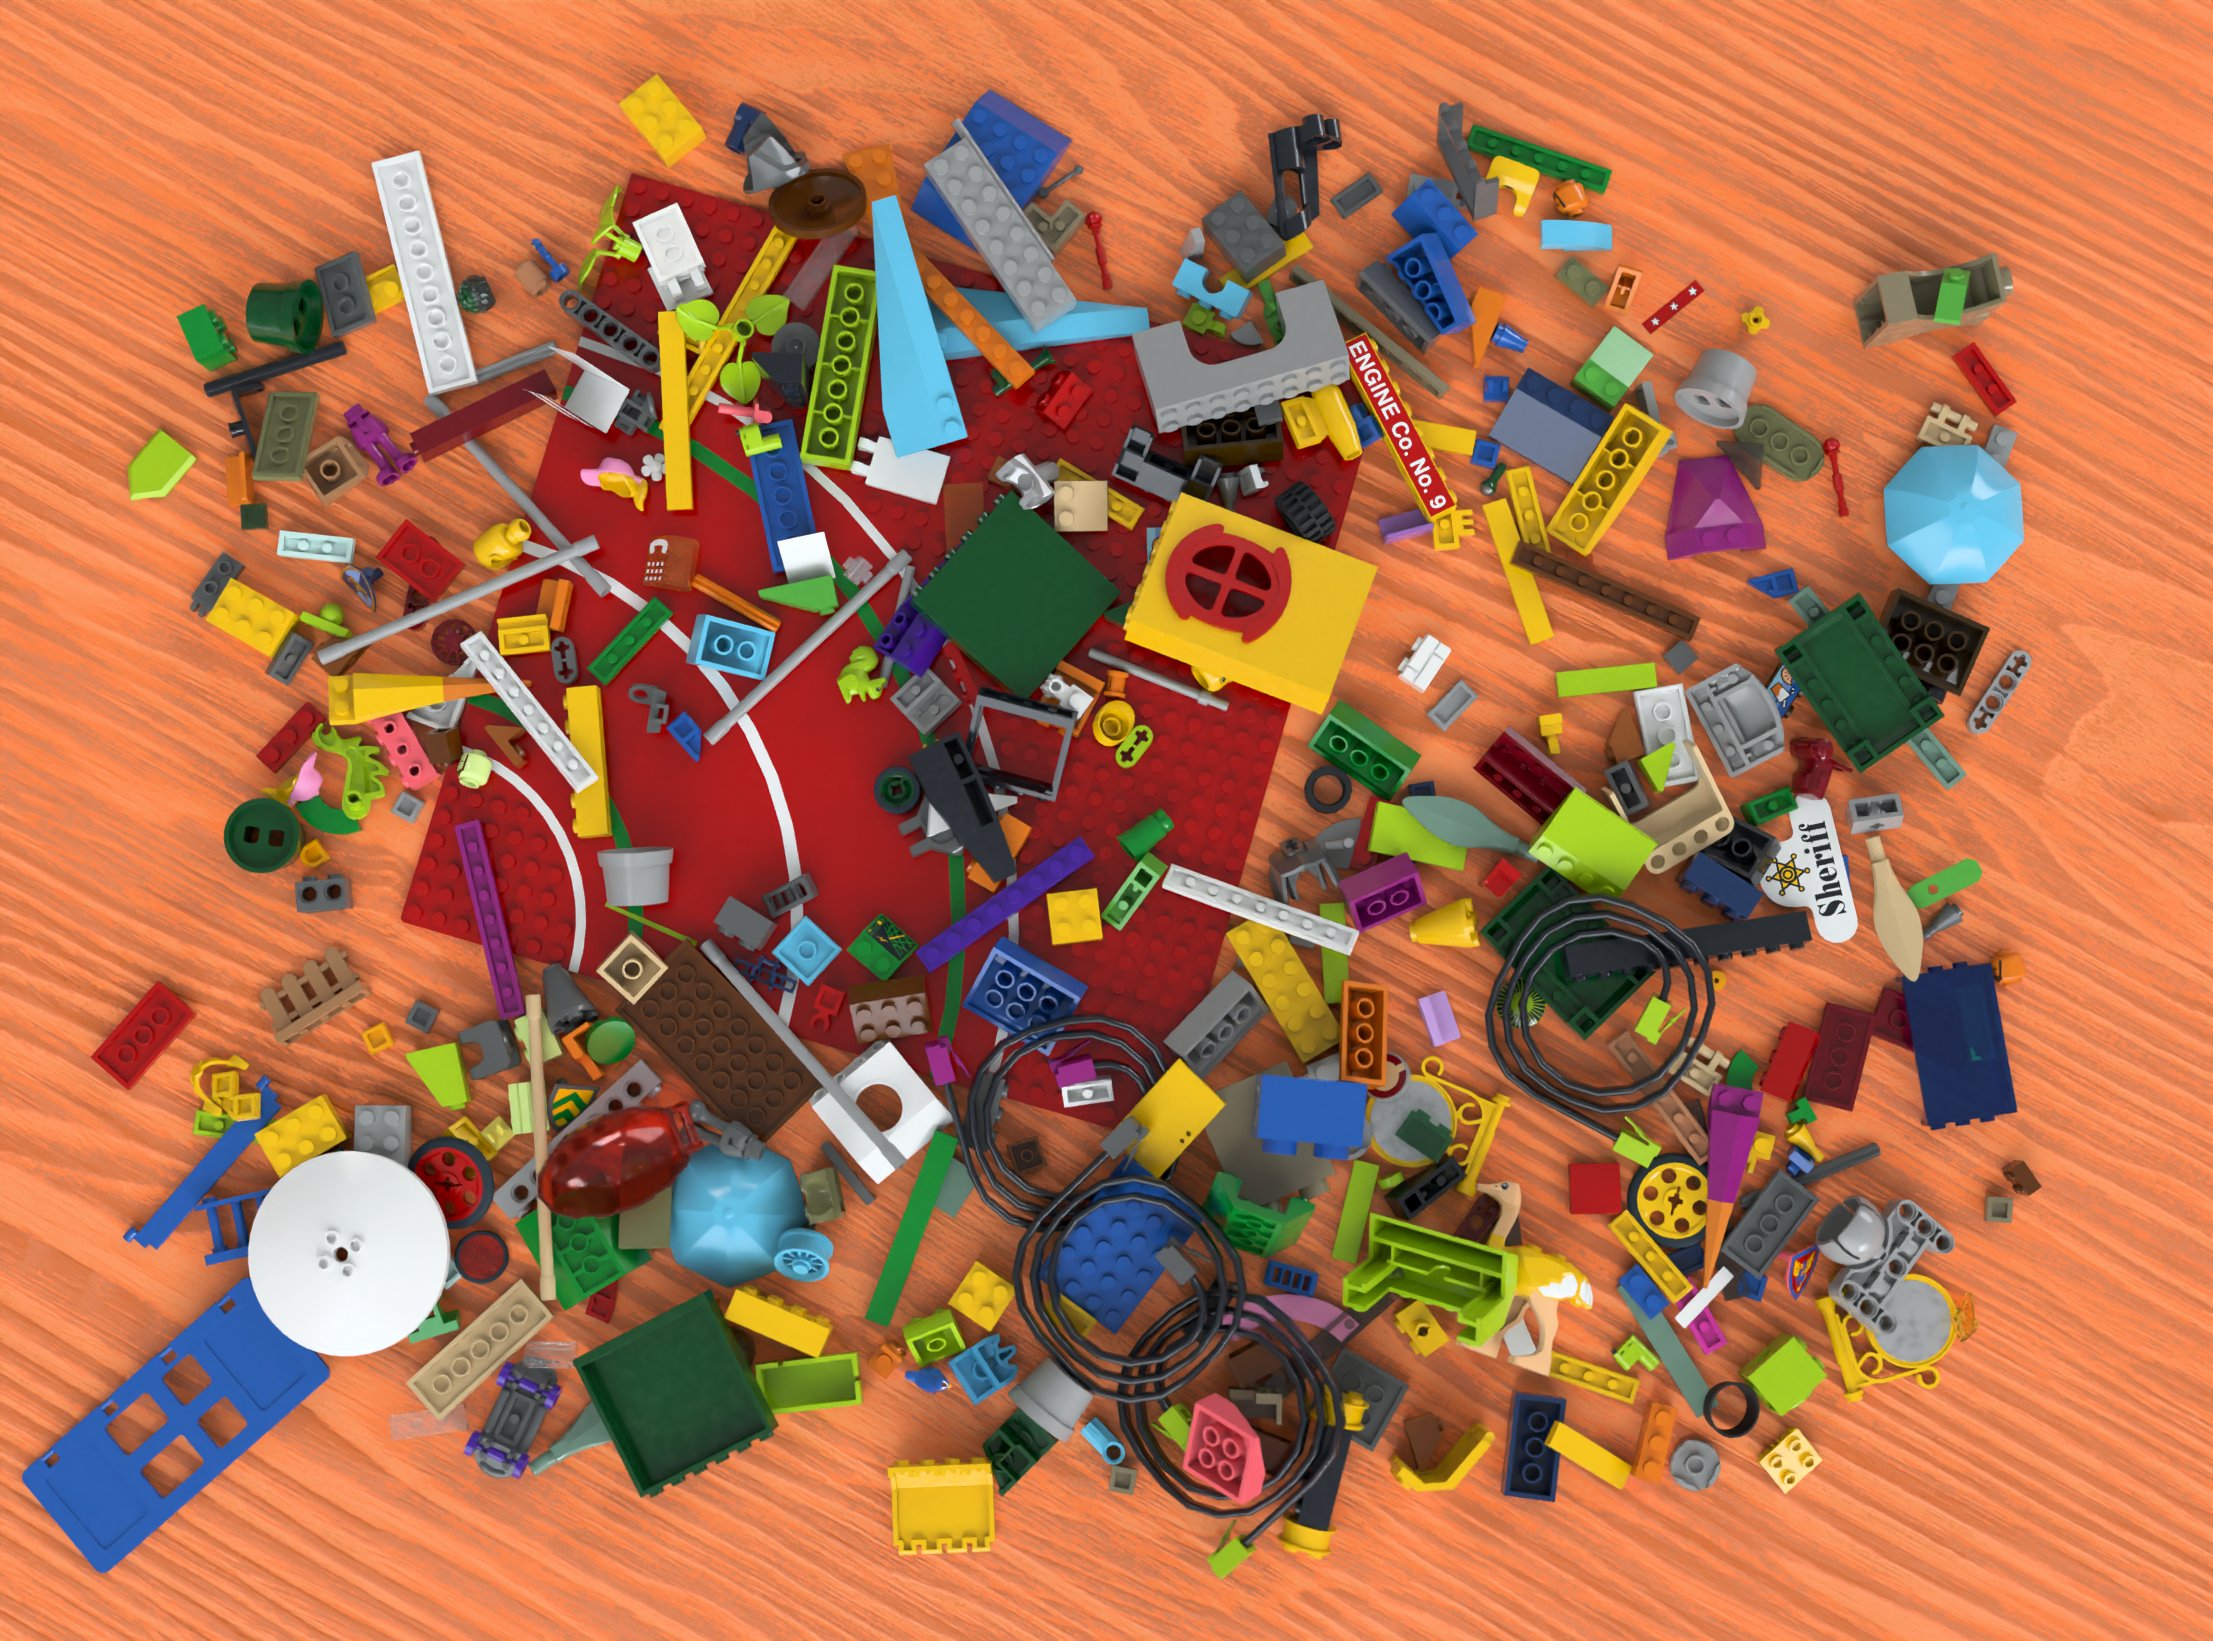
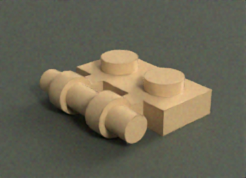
[1915,402,1978,446]
[1667,1036,1730,1097]

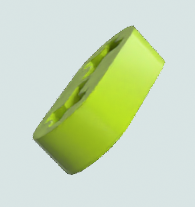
[1115,725,1153,768]

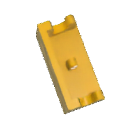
[1045,1293,1098,1337]

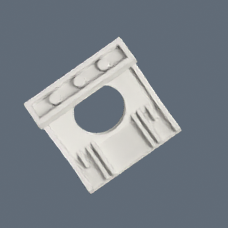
[809,1039,953,1184]

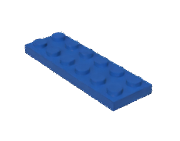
[749,419,816,574]

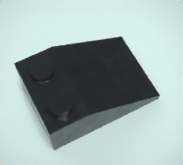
[1697,816,1781,888]

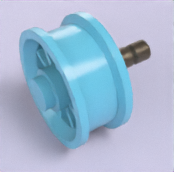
[774,1220,834,1282]

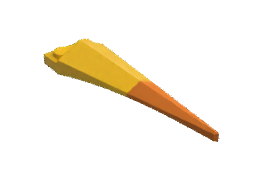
[328,673,532,725]

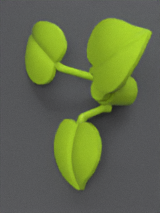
[578,185,643,292]
[676,295,790,404]

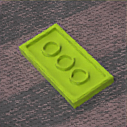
[1367,802,1467,871]

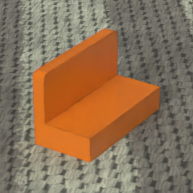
[225,451,255,507]
[536,579,573,633]

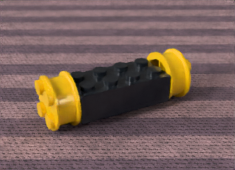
[1277,1384,1369,1559]

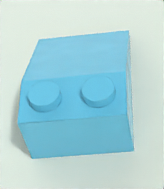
[686,614,776,681]

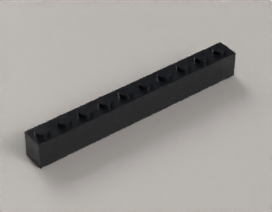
[1559,911,1812,983]

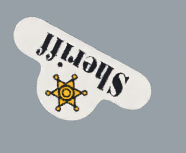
[1760,796,1858,943]

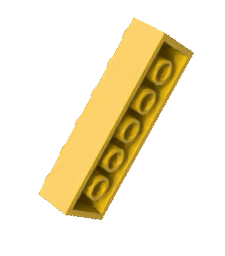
[1225,920,1340,1064]

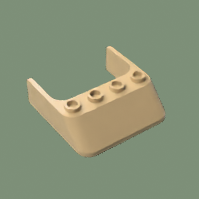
[1600,739,1734,874]

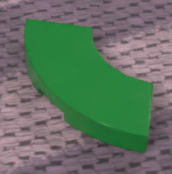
[295,795,362,835]
[1726,1049,1759,1090]

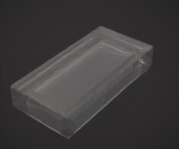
[523,1341,578,1369]

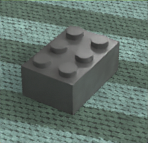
[1201,190,1286,284]

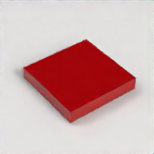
[1568,1162,1622,1215]

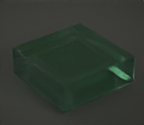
[240,503,268,531]

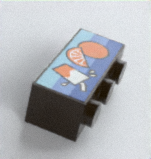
[1765,662,1803,719]

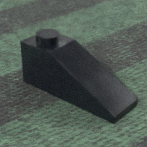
[1384,1155,1466,1221]

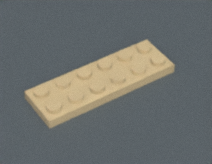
[406,1279,555,1421]

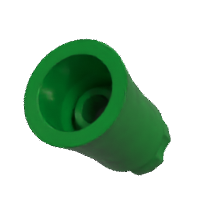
[1116,808,1174,863]

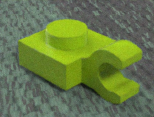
[1182,302,1227,339]

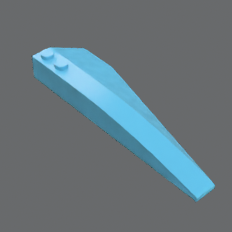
[872,195,968,458]
[926,287,1150,360]

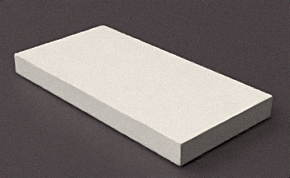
[1632,683,1698,790]

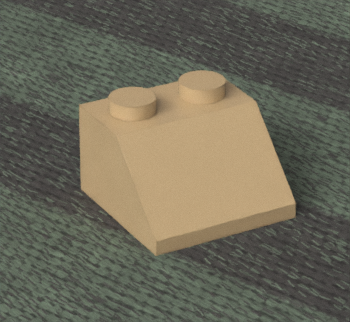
[1054,481,1108,531]
[596,930,668,1004]

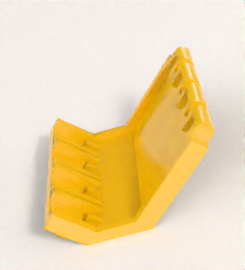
[1388,1421,1495,1492]
[888,1457,995,1555]

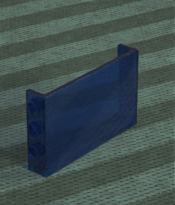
[1895,961,2018,1130]

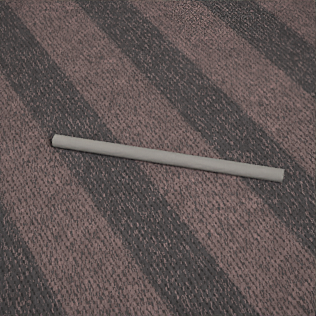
[951,118,1055,263]

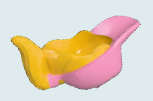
[580,458,648,511]
[260,752,323,809]

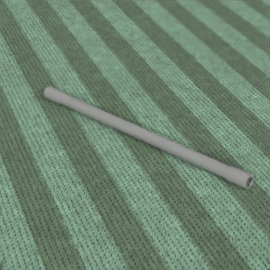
[423,394,612,597]
[703,549,913,745]

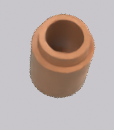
[514,260,550,297]

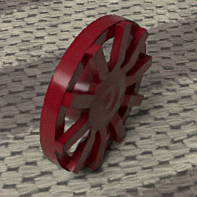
[431,619,476,666]

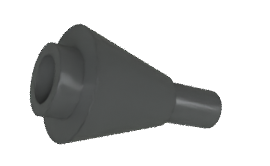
[1216,473,1240,512]
[1922,902,1964,941]

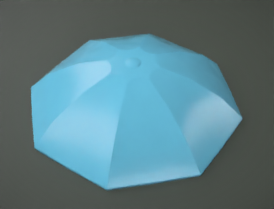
[1884,445,2024,584]
[670,1144,807,1288]

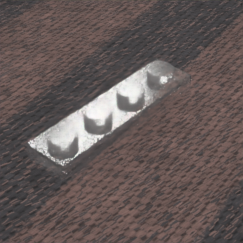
[783,226,859,311]

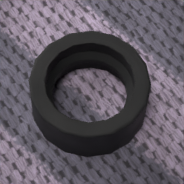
[1304,766,1352,814]

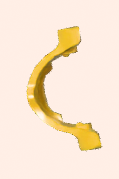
[190,1054,249,1116]

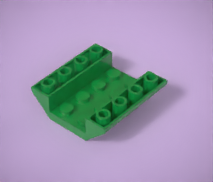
[1202,1171,1316,1258]
[515,1172,653,1311]

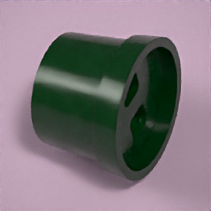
[246,279,324,354]
[224,798,306,873]

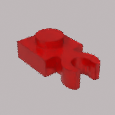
[810,984,846,1031]

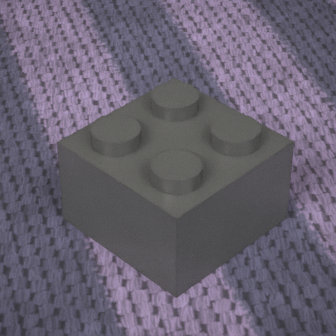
[713,896,778,952]

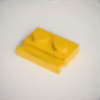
[365,264,405,314]
[497,614,551,656]

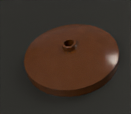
[768,168,868,239]

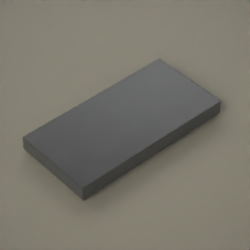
[1720,1168,1820,1280]

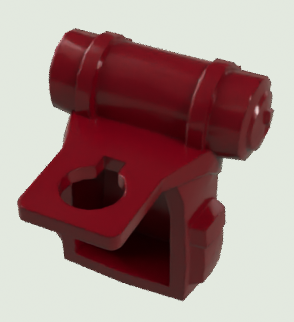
[1790,737,1853,800]

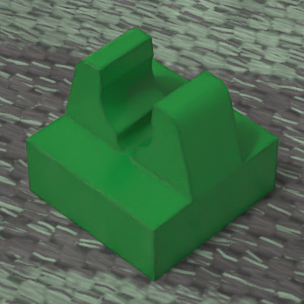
[1785,1097,1817,1124]

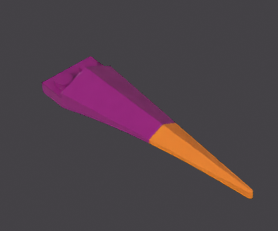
[1703,1083,1764,1289]

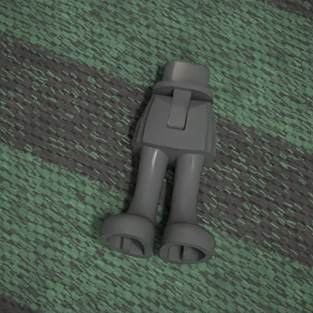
[678,1099,766,1161]

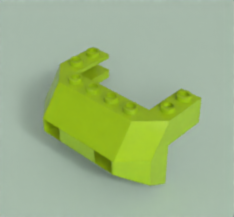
[1343,1212,1518,1347]

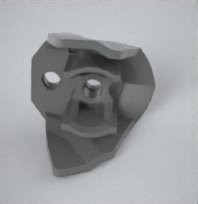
[743,112,810,194]
[1268,837,1341,906]

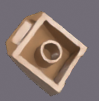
[303,436,369,507]

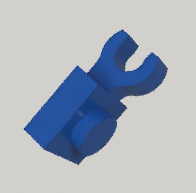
[1349,402,1385,449]

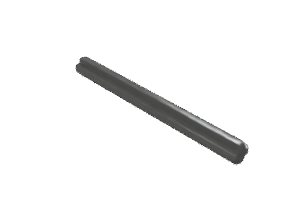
[1739,1143,1881,1209]

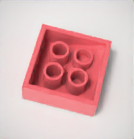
[1182,1393,1265,1505]

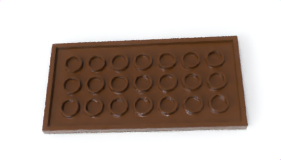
[615,939,823,1143]

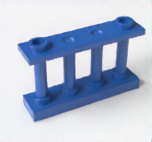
[194,1182,277,1266]

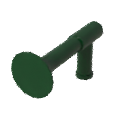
[991,344,1058,397]

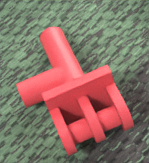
[718,398,772,423]

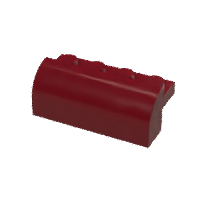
[1473,726,1587,825]

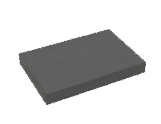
[315,251,377,338]

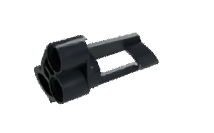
[1268,114,1342,241]

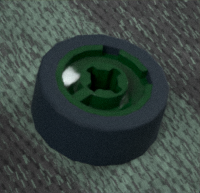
[873,766,922,815]

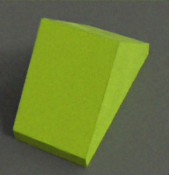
[1636,742,1676,794]

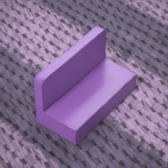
[1377,509,1434,545]

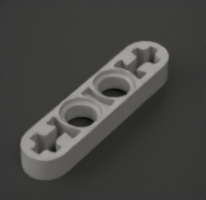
[1966,650,2031,735]

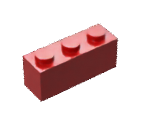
[1759,1021,1820,1105]

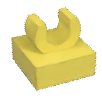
[481,1116,517,1151]

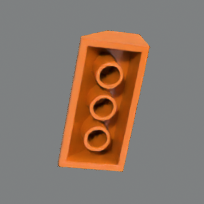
[1339,980,1388,1090]

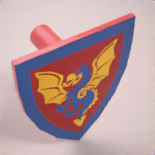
[1777,1243,1819,1300]

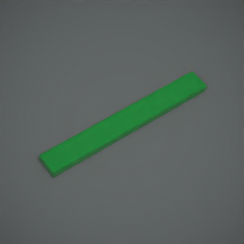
[865,1129,959,1327]

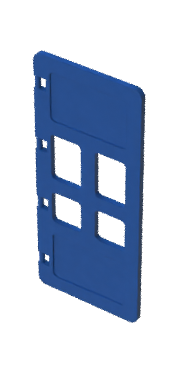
[22,1277,331,1573]

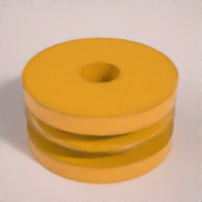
[1705,971,1726,991]

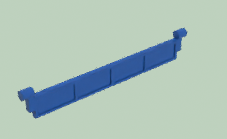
[123,1075,282,1250]

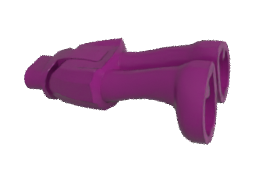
[344,404,418,486]

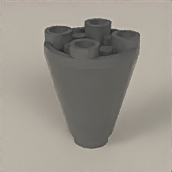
[542,964,599,1035]

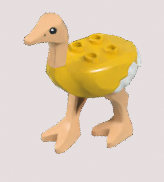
[1455,1180,1593,1376]

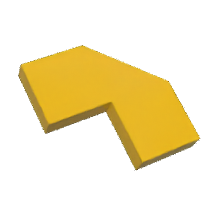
[212,1071,261,1122]

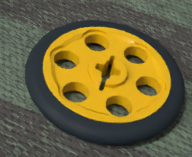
[1627,1153,1708,1249]

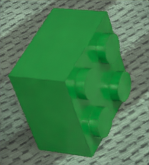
[176,304,237,372]

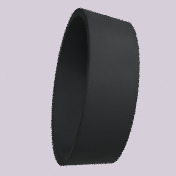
[1703,1381,1760,1438]

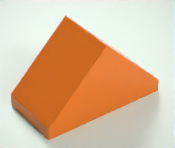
[1604,264,1643,315]

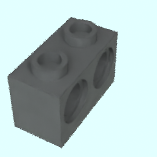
[295,874,353,914]

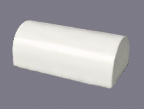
[1062,1074,1114,1108]

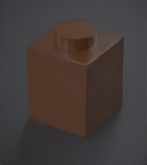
[424,727,464,766]

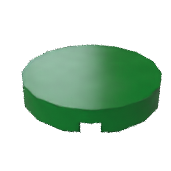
[585,1016,635,1064]

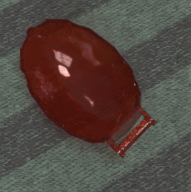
[537,1100,705,1219]

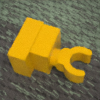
[1536,713,1563,756]

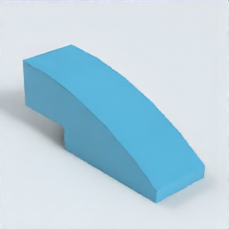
[1539,220,1612,252]

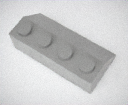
[1163,970,1270,1080]

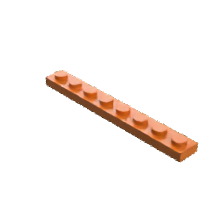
[910,241,1035,389]

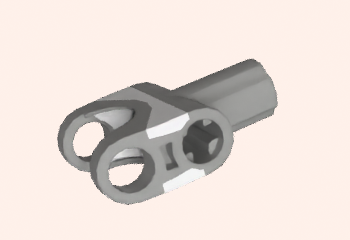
[995,453,1060,510]

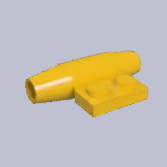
[1280,384,1363,460]

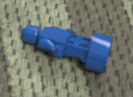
[531,238,570,283]

